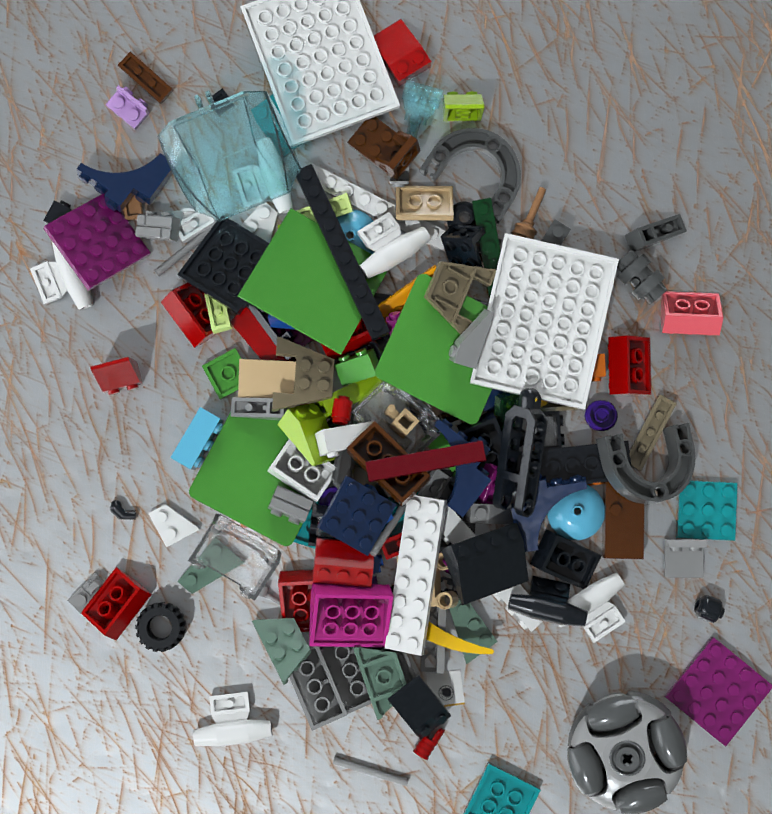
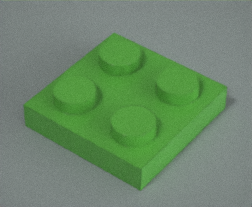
[202,348,241,400]

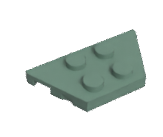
[252,618,311,685]
[353,647,406,720]

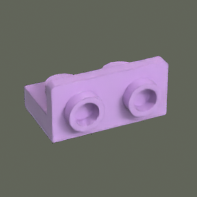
[106,85,150,130]

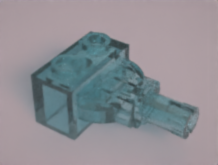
[401,80,444,138]

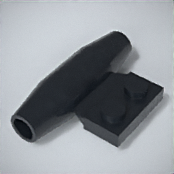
[508,576,588,626]

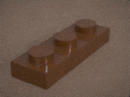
[118,51,173,104]

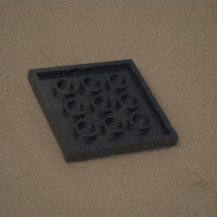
[177,214,269,315]

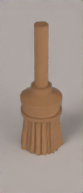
[511,187,546,239]

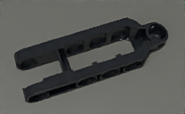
[493,388,548,517]

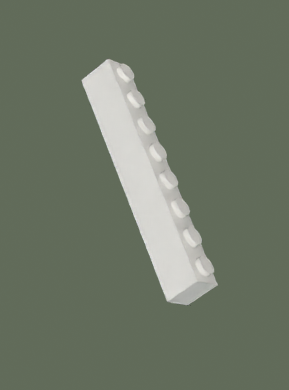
[441,505,543,632]

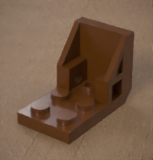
[347,117,421,180]

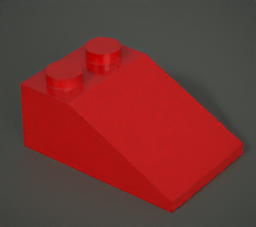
[374,19,432,87]
[90,357,142,395]
[278,570,313,632]

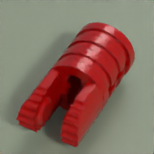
[413,728,445,760]

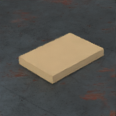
[396,186,454,221]
[238,358,296,398]

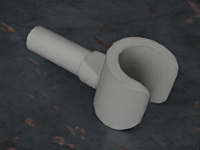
[257,584,280,605]

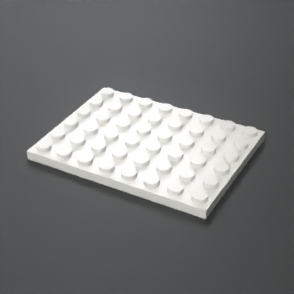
[240,0,400,147]
[470,233,619,410]

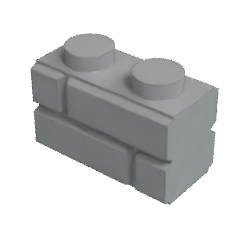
[135,211,180,242]
[267,486,314,525]

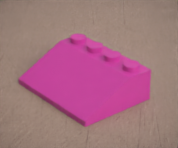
[309,583,393,647]

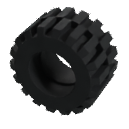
[135,602,186,652]

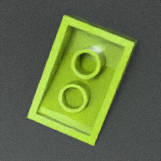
[443,91,484,121]
[277,403,338,466]

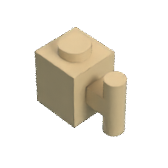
[384,404,419,439]

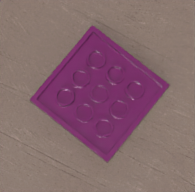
[43,193,151,291]
[664,637,772,747]

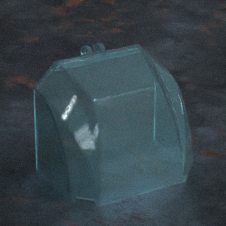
[157,90,302,222]

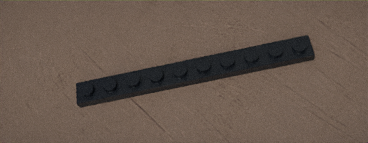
[294,164,390,341]

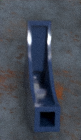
[77,153,176,212]
[433,419,491,517]
[511,474,587,552]

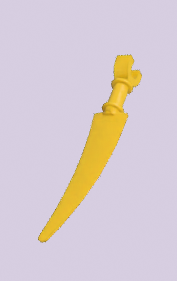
[426,621,494,654]

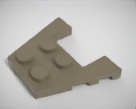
[424,261,496,335]
[272,337,334,412]

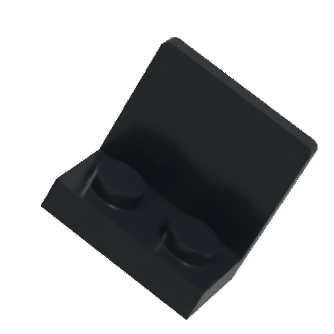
[440,224,485,268]

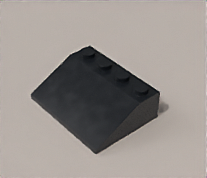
[441,523,529,606]

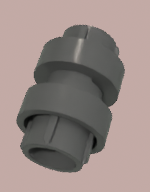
[617,250,667,305]

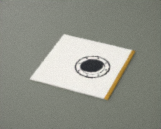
[426,670,465,707]

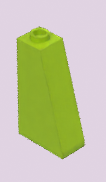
[315,376,389,420]

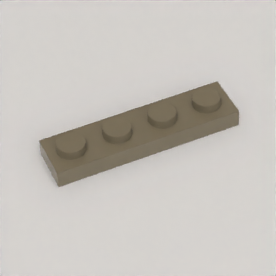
[630,394,677,471]

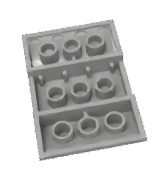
[289,645,416,731]

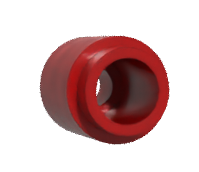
[331,395,353,425]

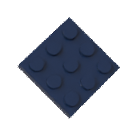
[317,476,397,556]

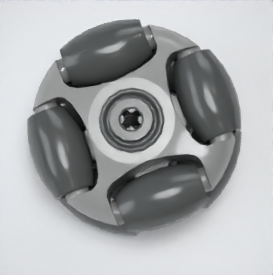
[567,691,687,814]

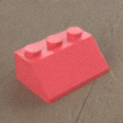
[661,291,724,336]

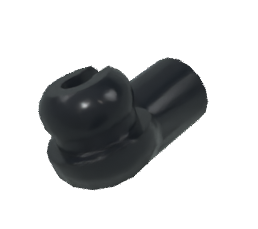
[110,500,136,520]

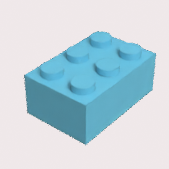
[171,407,224,470]

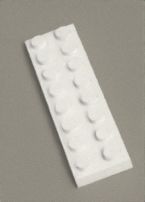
[385,495,447,656]

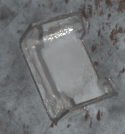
[352,380,442,454]
[188,513,281,600]

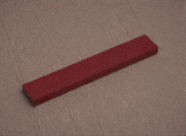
[365,441,486,482]

